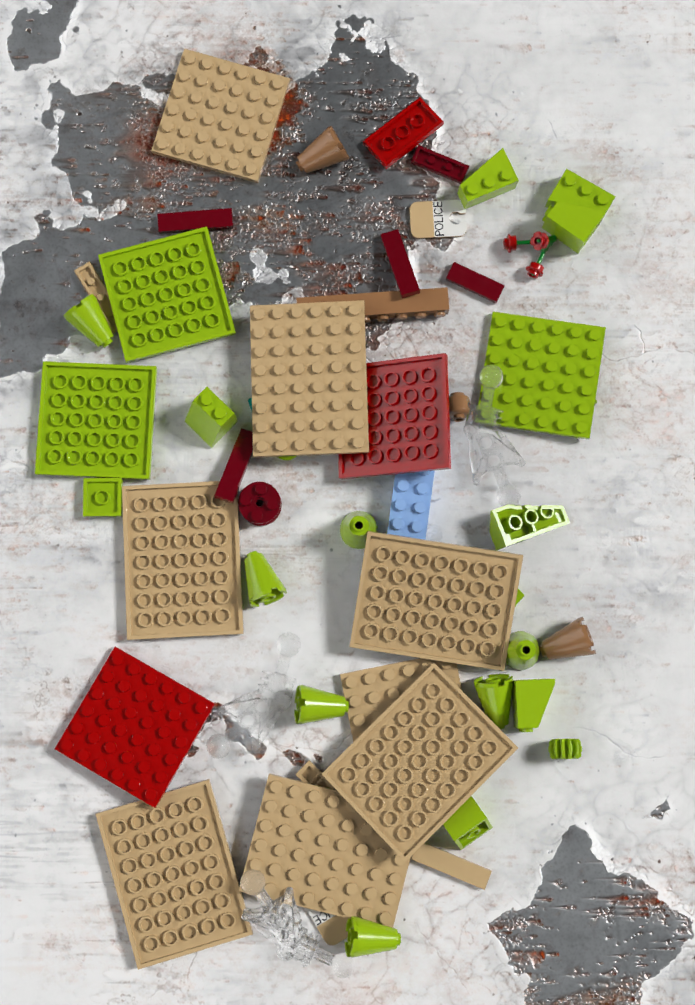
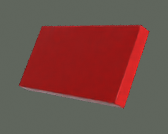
[363,97,444,169]

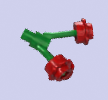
[503,231,557,279]

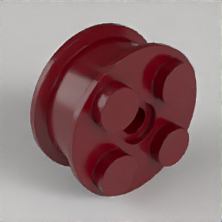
[238,482,282,526]

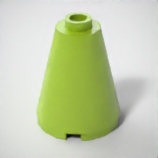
[63,294,114,348]
[340,511,378,549]
[244,551,287,607]
[506,631,540,670]
[474,674,513,730]
[294,685,349,724]
[345,916,401,958]

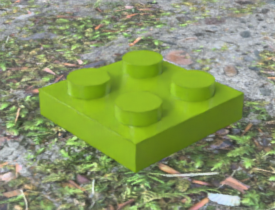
[83,478,123,517]

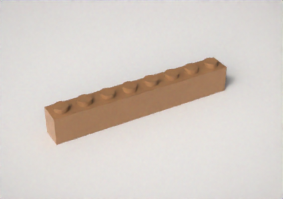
[296,287,449,323]

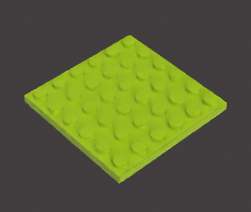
[98,227,236,363]
[475,312,606,440]
[35,361,157,480]

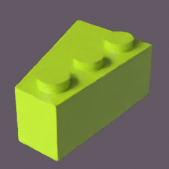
[457,148,519,209]
[545,169,616,212]

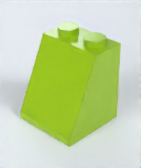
[542,201,606,254]
[185,387,238,448]
[512,678,555,732]
[443,796,493,850]

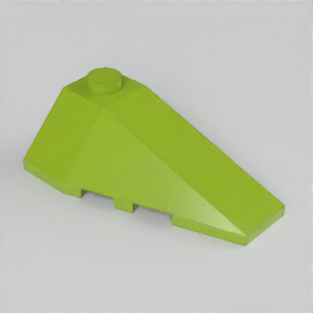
[489,504,570,551]

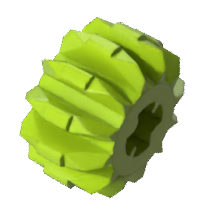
[548,739,582,759]

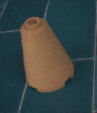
[296,126,349,173]
[539,617,596,660]

